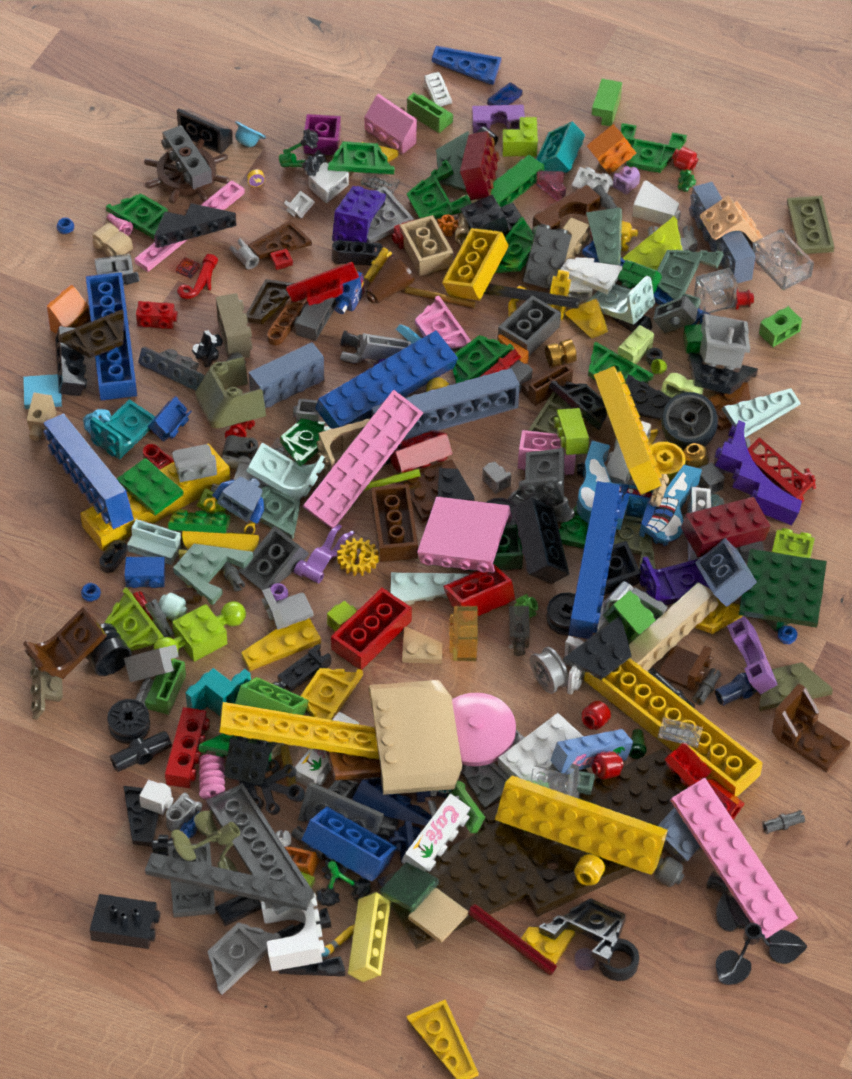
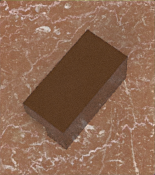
[521,364,573,406]

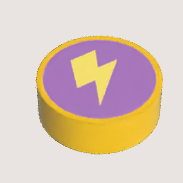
[247,170,265,187]

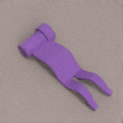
[294,524,355,584]

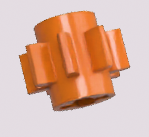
[438,215,458,236]

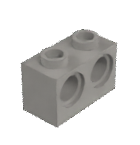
[94,254,133,275]

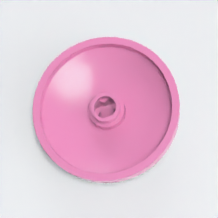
[452,693,516,766]

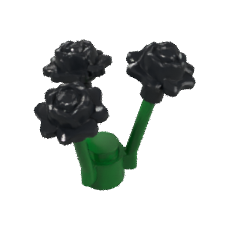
[279,129,327,176]

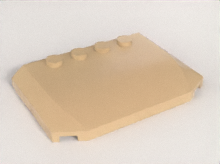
[368,680,462,795]

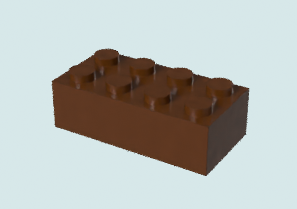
[371,484,418,562]

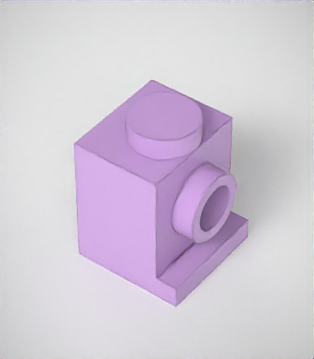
[613,166,640,195]

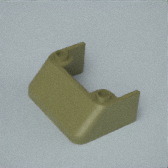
[195,357,266,428]

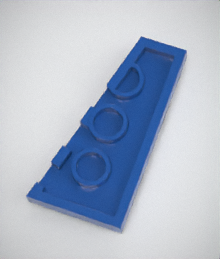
[432,46,501,85]

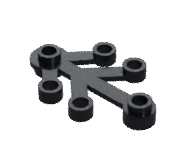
[238,759,305,815]

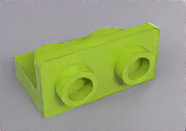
[772,528,815,558]

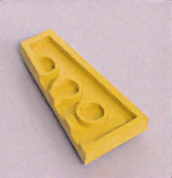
[241,618,321,671]

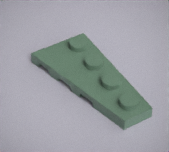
[586,208,622,266]

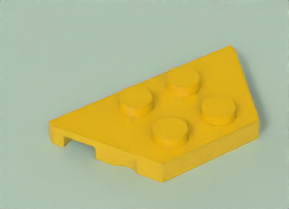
[301,668,363,720]

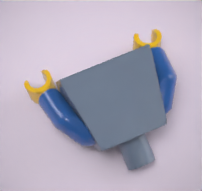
[204,477,264,535]

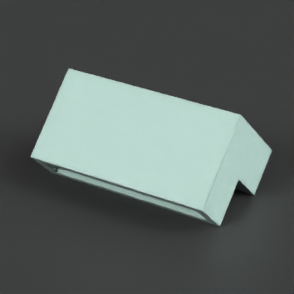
[127,519,182,565]

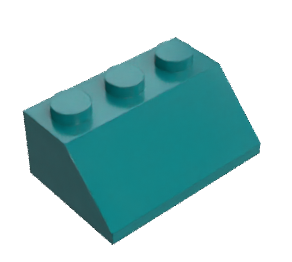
[536,121,585,176]

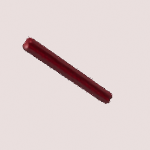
[468,904,557,975]

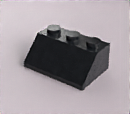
[177,108,233,154]

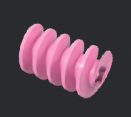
[199,754,225,800]

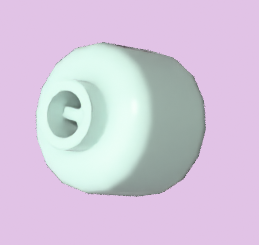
[158,593,188,621]

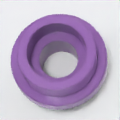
[270,583,288,602]

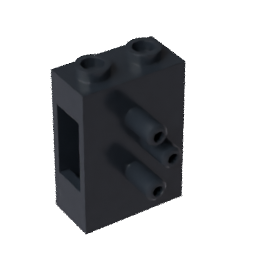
[89,894,161,949]

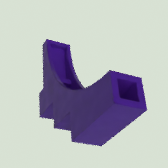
[714,420,802,526]

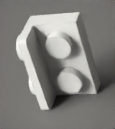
[572,167,613,193]

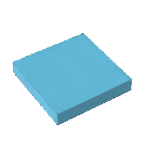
[24,374,62,409]

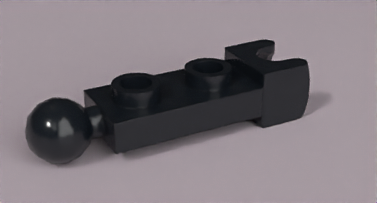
[272,644,332,692]

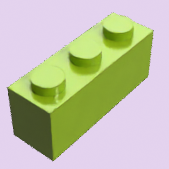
[554,408,589,455]

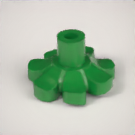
[677,169,696,192]

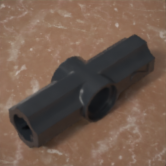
[110,731,172,772]

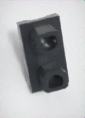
[192,330,223,368]

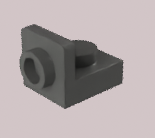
[376,816,399,840]

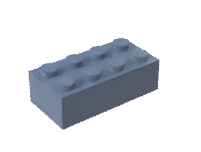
[249,342,324,408]

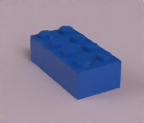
[302,807,397,881]

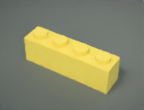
[348,892,391,982]

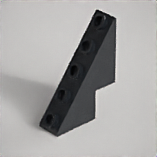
[154,203,237,248]

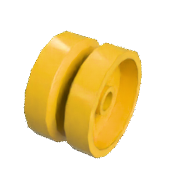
[651,442,686,488]

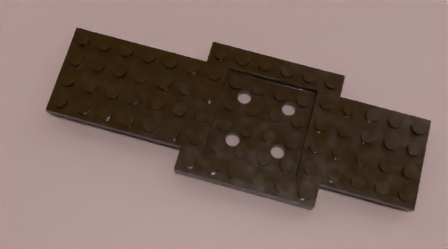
[377,748,689,949]

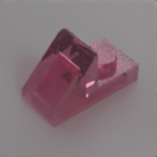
[536,171,566,201]

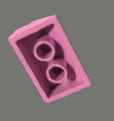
[364,94,416,154]
[517,430,576,475]

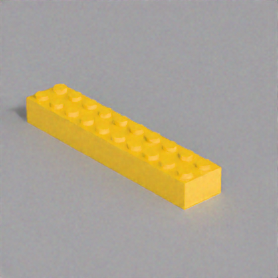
[584,658,763,797]

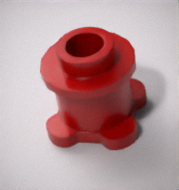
[734,288,754,310]
[794,468,816,490]

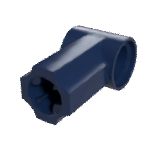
[715,673,757,706]

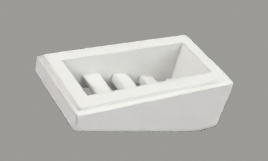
[424,72,452,106]

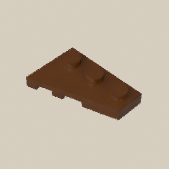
[248,220,312,260]

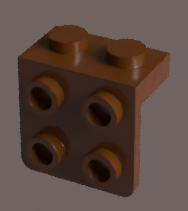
[659,645,713,691]

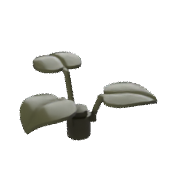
[171,810,240,872]

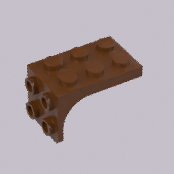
[23,607,107,679]

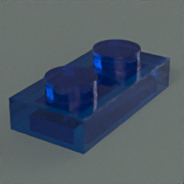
[487,82,523,106]

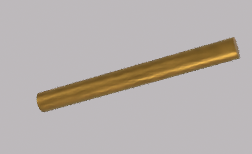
[405,286,476,308]

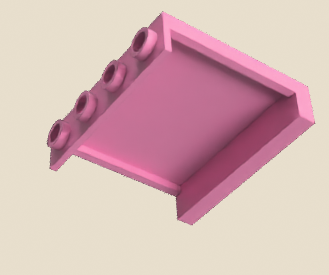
[417,497,512,573]

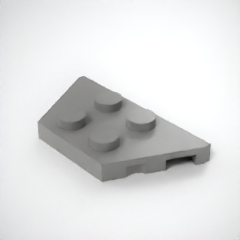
[207,922,282,995]

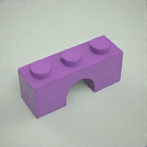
[472,105,525,133]

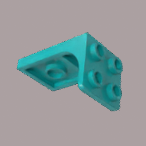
[90,399,155,460]

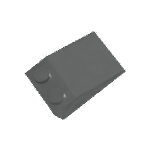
[239,526,309,590]

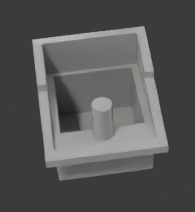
[700,314,750,370]

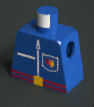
[334,272,365,314]

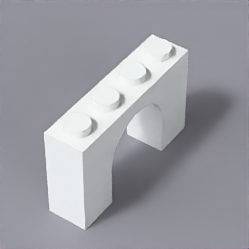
[261,885,325,971]

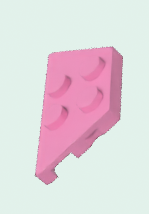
[415,296,471,348]

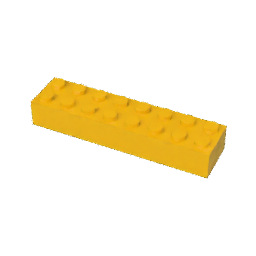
[594,366,662,495]
[80,443,230,552]
[495,776,668,875]

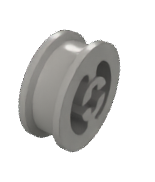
[530,647,569,694]

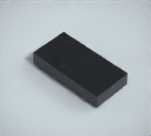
[215,896,262,926]

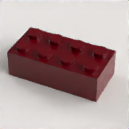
[460,131,500,201]
[681,497,771,558]

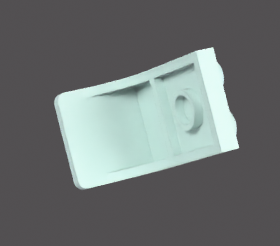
[587,276,655,324]
[246,443,325,501]

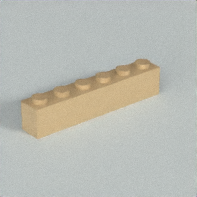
[629,583,718,671]

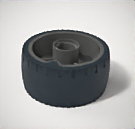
[661,392,718,450]

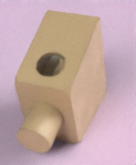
[27,392,57,441]

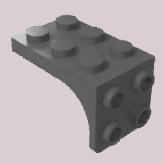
[522,224,572,289]
[519,448,564,504]

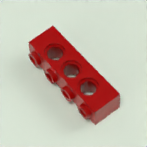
[165,707,210,789]

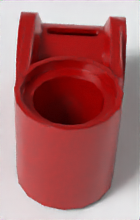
[143,444,174,470]

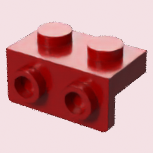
[664,742,712,787]

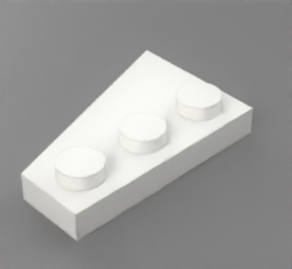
[560,259,623,295]

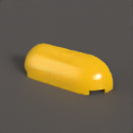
[182,531,259,552]

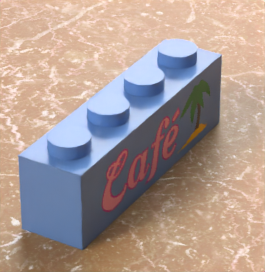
[550,729,633,773]

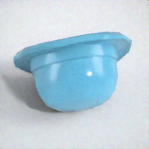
[235,121,266,147]

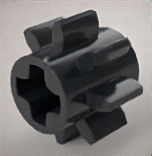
[152,835,174,856]

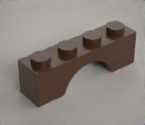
[532,185,601,230]

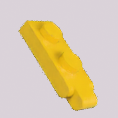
[548,270,571,320]

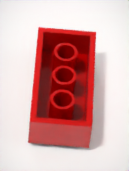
[331,588,412,670]

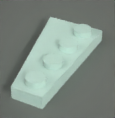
[722,388,801,438]
[391,572,468,605]

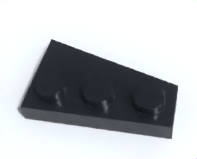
[123,786,160,847]

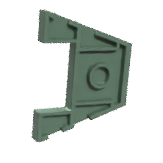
[657,250,724,309]
[173,544,253,605]

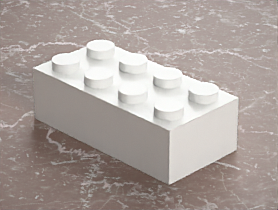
[498,713,584,783]

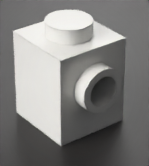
[139,780,173,815]

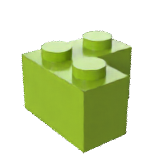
[502,117,538,157]

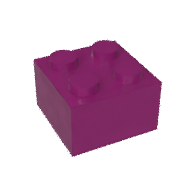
[303,114,341,155]

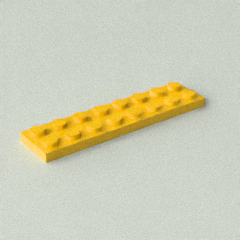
[219,702,379,759]

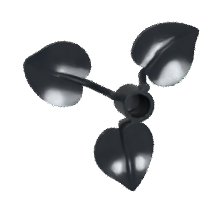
[716,893,807,985]

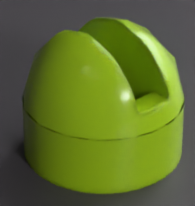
[651,359,667,374]

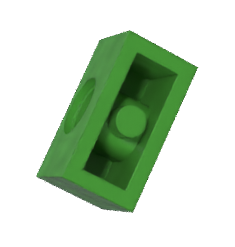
[759,306,802,347]

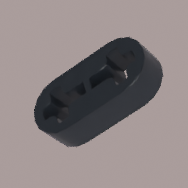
[99,540,127,573]

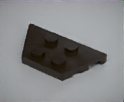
[58,310,124,358]

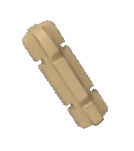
[650,474,669,507]

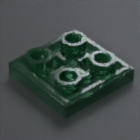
[380,862,439,912]

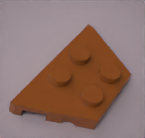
[708,382,751,431]

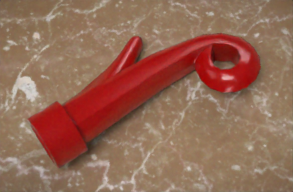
[177,254,219,299]

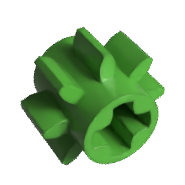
[514,594,538,620]

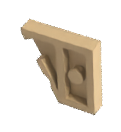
[402,627,443,664]

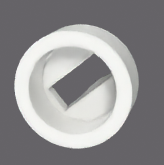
[276,830,291,847]

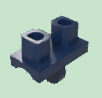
[389,821,421,864]

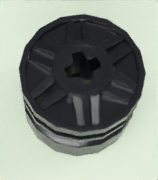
[85,623,131,676]

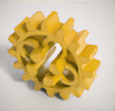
[337,538,379,576]

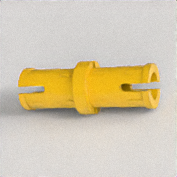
[364,247,392,283]

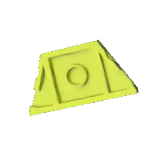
[623,216,683,270]

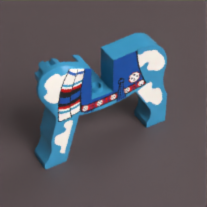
[577,441,702,546]

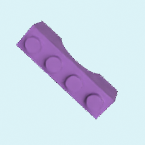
[727,616,778,694]

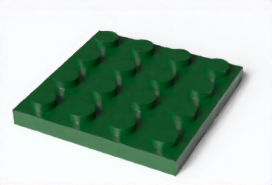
[739,549,827,628]

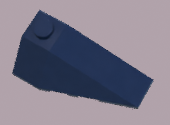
[352,777,432,826]

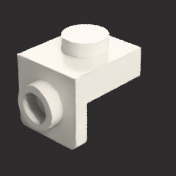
[284,191,315,219]

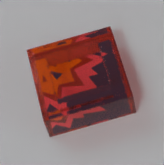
[175,257,200,279]

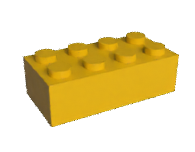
[442,228,509,301]

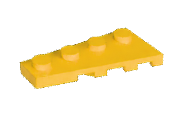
[406,999,479,1079]

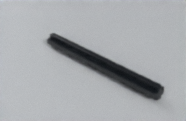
[484,283,581,309]

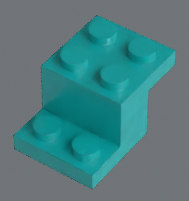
[185,668,251,717]

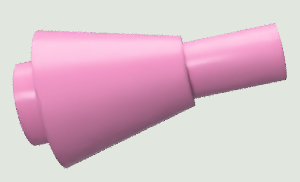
[107,214,133,236]

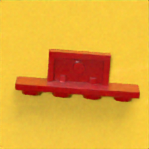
[286,262,359,306]

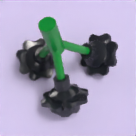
[316,859,371,907]

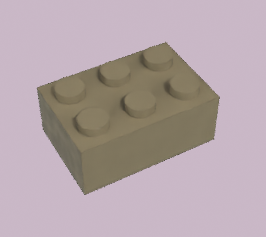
[216,293,253,358]

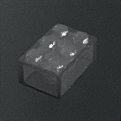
[752,229,814,291]

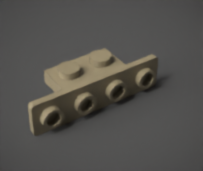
[30,657,63,720]

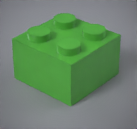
[603,591,656,644]

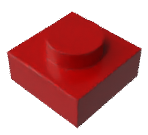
[270,249,293,270]

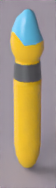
[321,924,355,957]

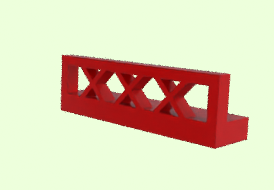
[748,437,813,504]

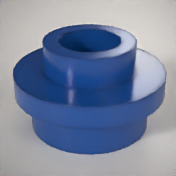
[57,217,74,234]
[81,583,101,602]
[778,626,798,644]

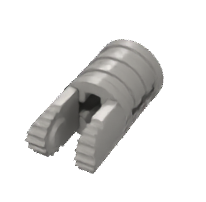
[229,239,259,269]

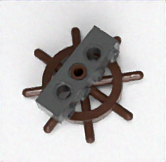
[144,125,230,204]

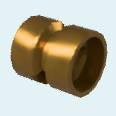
[544,339,577,368]

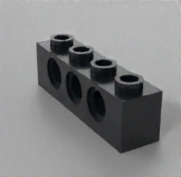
[55,326,87,396]

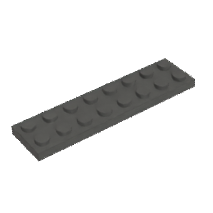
[206,783,315,915]

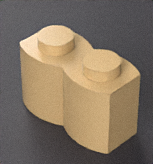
[92,223,133,257]

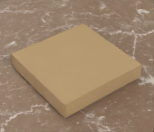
[409,888,468,943]

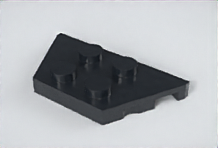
[549,381,608,430]
[563,616,632,680]

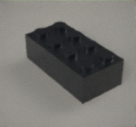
[513,497,570,584]

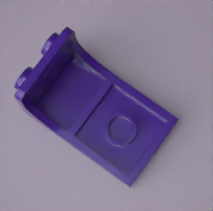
[332,186,386,242]
[639,556,710,605]

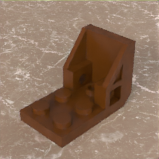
[772,683,851,772]

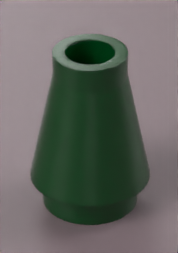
[629,729,647,759]

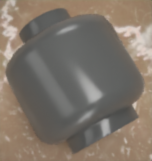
[654,856,685,887]

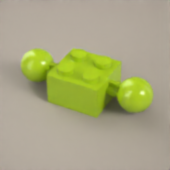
[153,601,246,662]

